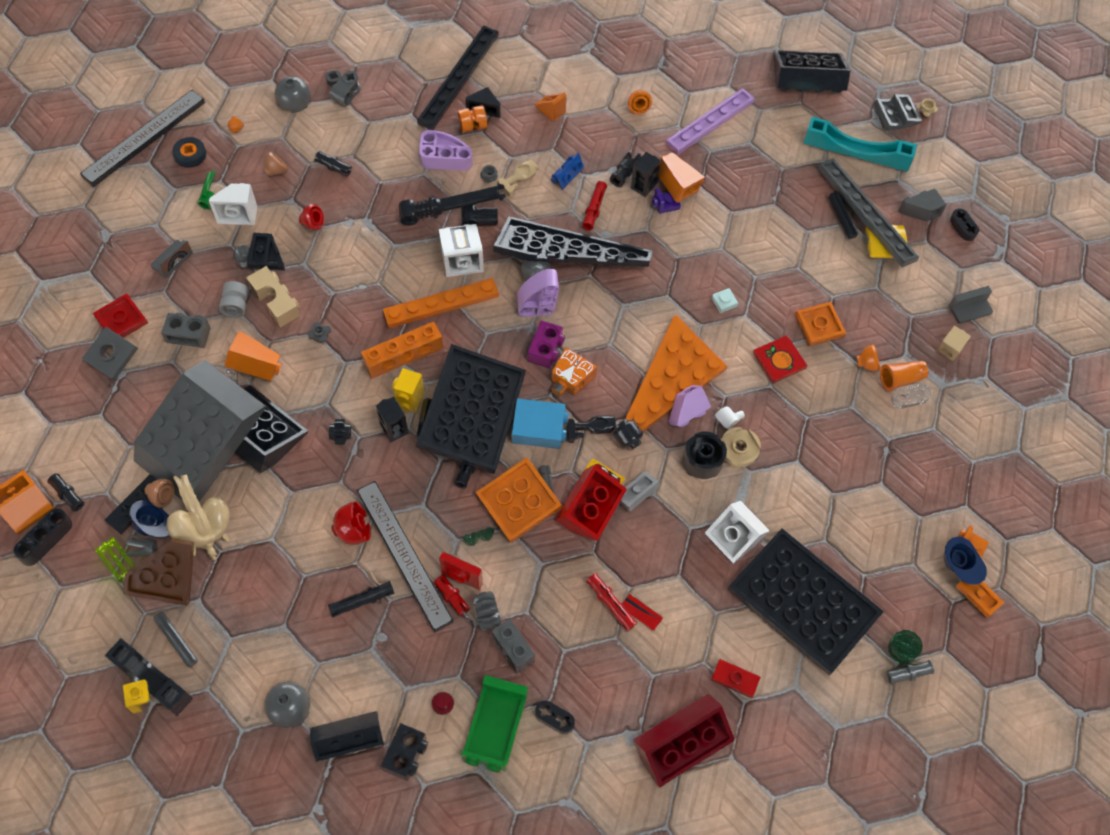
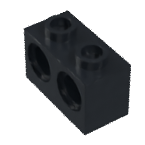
[631,152,661,197]
[375,396,409,443]
[381,723,429,781]

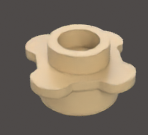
[916,99,938,117]

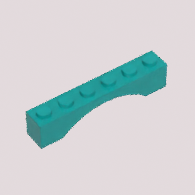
[803,116,917,172]

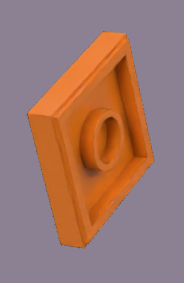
[795,302,846,346]

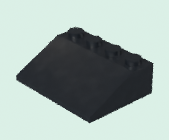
[773,50,851,93]
[235,385,308,473]

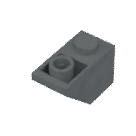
[899,188,947,221]

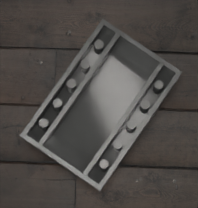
[134,360,267,502]

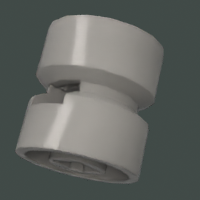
[219,281,248,318]

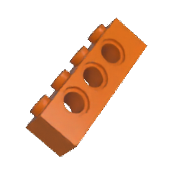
[361,321,443,379]

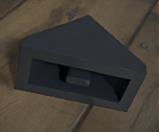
[465,87,501,118]

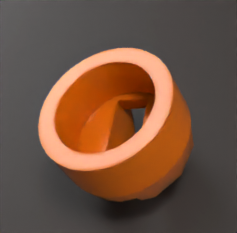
[228,116,244,132]

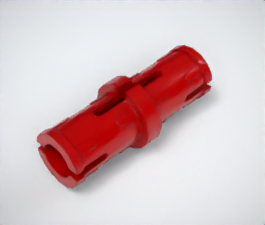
[434,574,470,616]

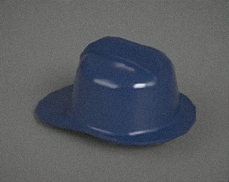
[130,500,170,538]
[944,536,987,585]

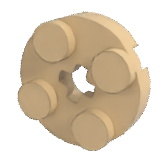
[721,427,761,468]

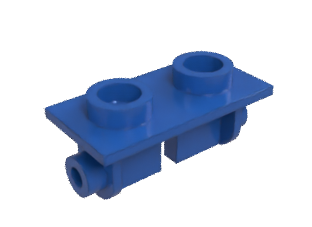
[551,153,584,190]

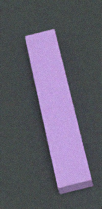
[665,88,755,155]

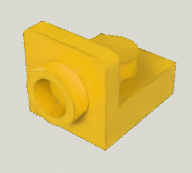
[123,680,150,714]

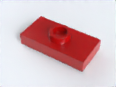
[711,659,761,698]

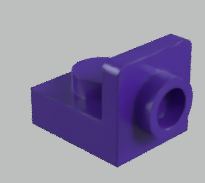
[652,188,681,214]

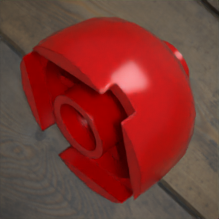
[332,501,371,545]

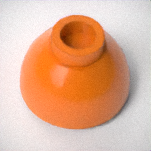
[628,90,652,114]
[857,344,881,371]

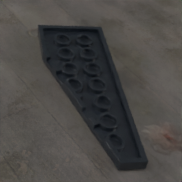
[493,216,653,267]

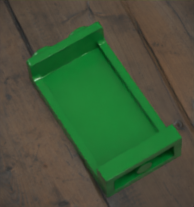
[461,675,528,773]

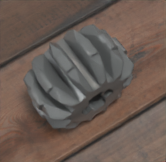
[473,591,501,630]

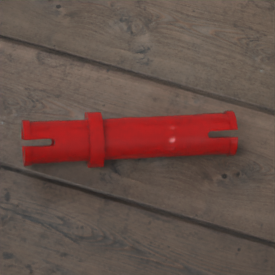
[582,181,607,231]
[586,573,637,632]

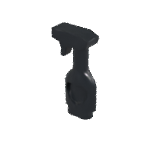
[567,415,616,443]

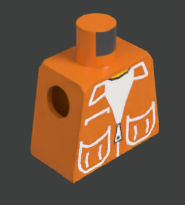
[551,347,597,397]

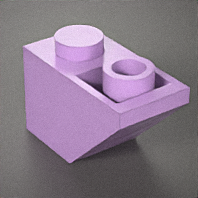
[668,385,711,427]

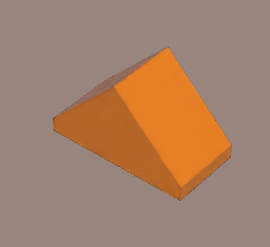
[534,92,567,121]

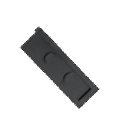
[310,711,384,762]

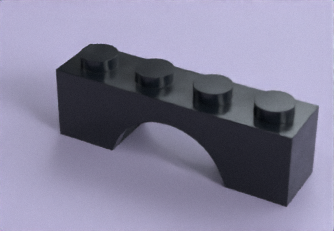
[104,638,193,716]

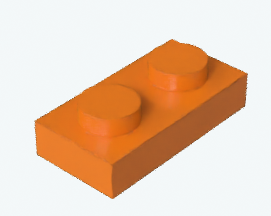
[955,581,1004,618]

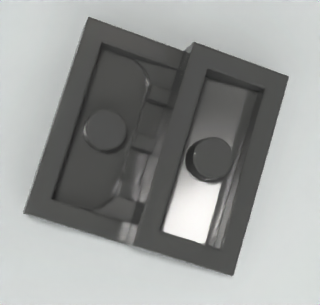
[873,94,922,130]

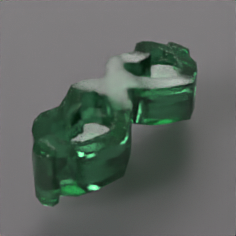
[463,527,494,546]

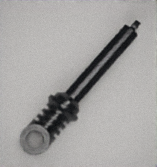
[398,183,506,226]

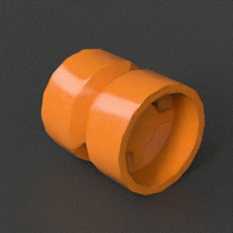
[458,105,487,133]

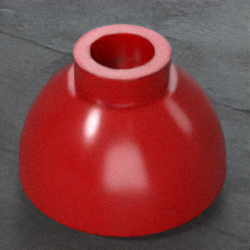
[299,204,324,230]

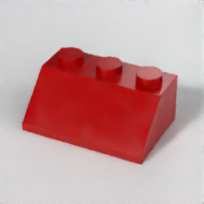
[555,465,627,541]

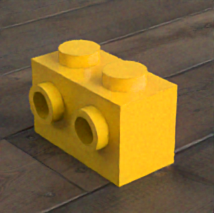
[392,368,424,413]

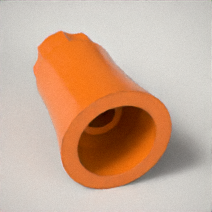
[880,361,929,392]

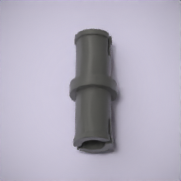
[886,660,934,685]

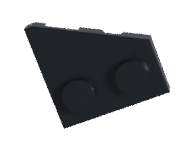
[247,233,285,270]

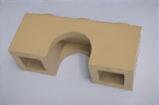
[246,266,300,328]

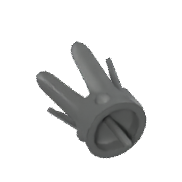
[126,534,159,556]

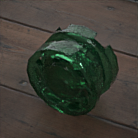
[888,630,923,664]

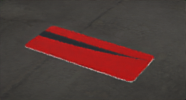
[622,594,663,630]

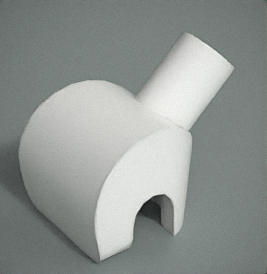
[715,407,745,430]

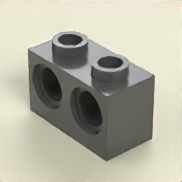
[161,313,211,348]
[492,619,535,674]

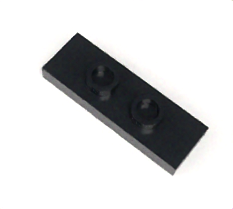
[104,474,157,535]

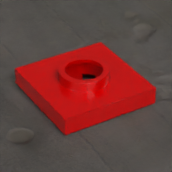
[439,552,483,591]

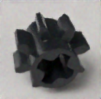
[329,419,351,445]

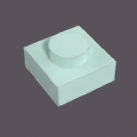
[711,288,738,313]

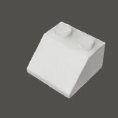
[209,183,258,225]
[705,501,769,564]

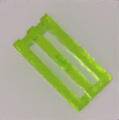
[94,536,135,582]

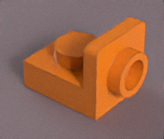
[958,525,989,558]

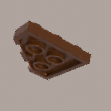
[123,538,194,606]

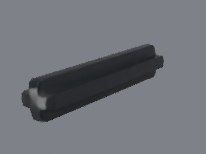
[829,192,858,239]

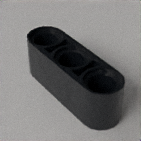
[13,509,72,566]

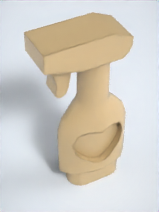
[498,159,539,198]

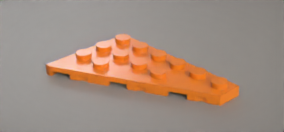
[625,315,727,432]

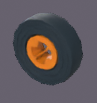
[172,137,207,168]

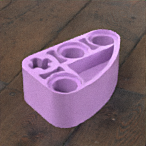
[419,130,473,171]
[516,269,559,317]

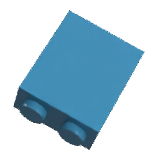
[512,398,569,449]

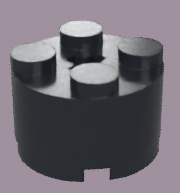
[683,431,727,479]

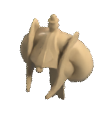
[167,474,230,561]

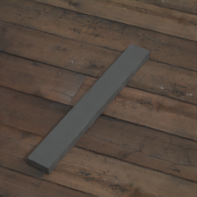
[818,158,919,267]

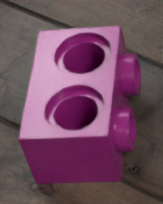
[528,320,565,369]

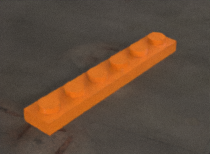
[383,278,499,328]

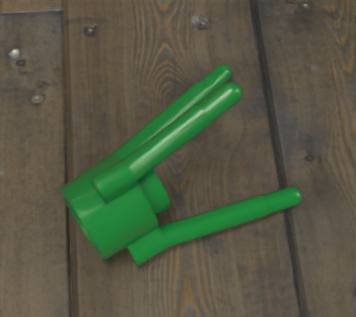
[197,170,234,210]

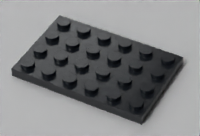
[416,344,526,474]
[728,528,884,676]

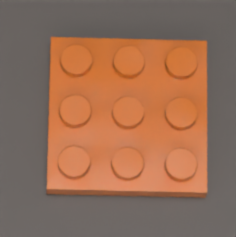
[476,457,563,543]

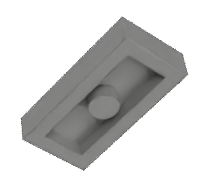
[620,471,660,512]

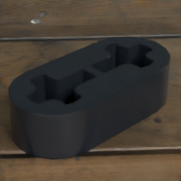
[950,208,979,241]
[535,700,575,735]

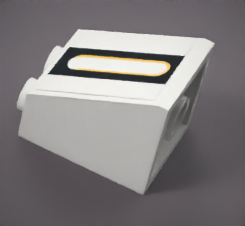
[439,224,484,277]

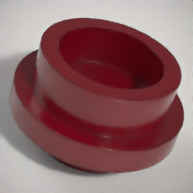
[431,692,454,715]

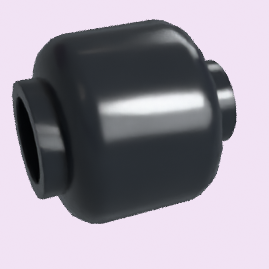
[613,419,643,450]

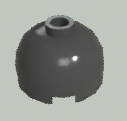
[275,76,311,113]
[264,681,311,728]

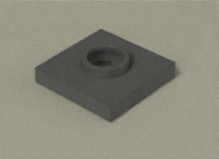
[82,326,138,381]

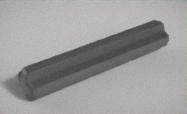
[154,612,198,667]

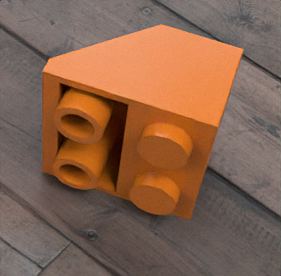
[0,470,54,535]

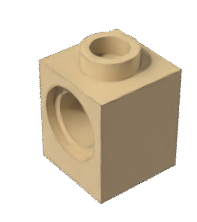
[937,326,971,362]

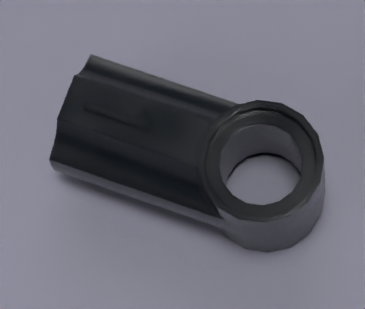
[461,205,498,227]

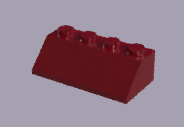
[633,694,735,788]

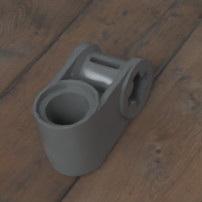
[329,71,361,106]

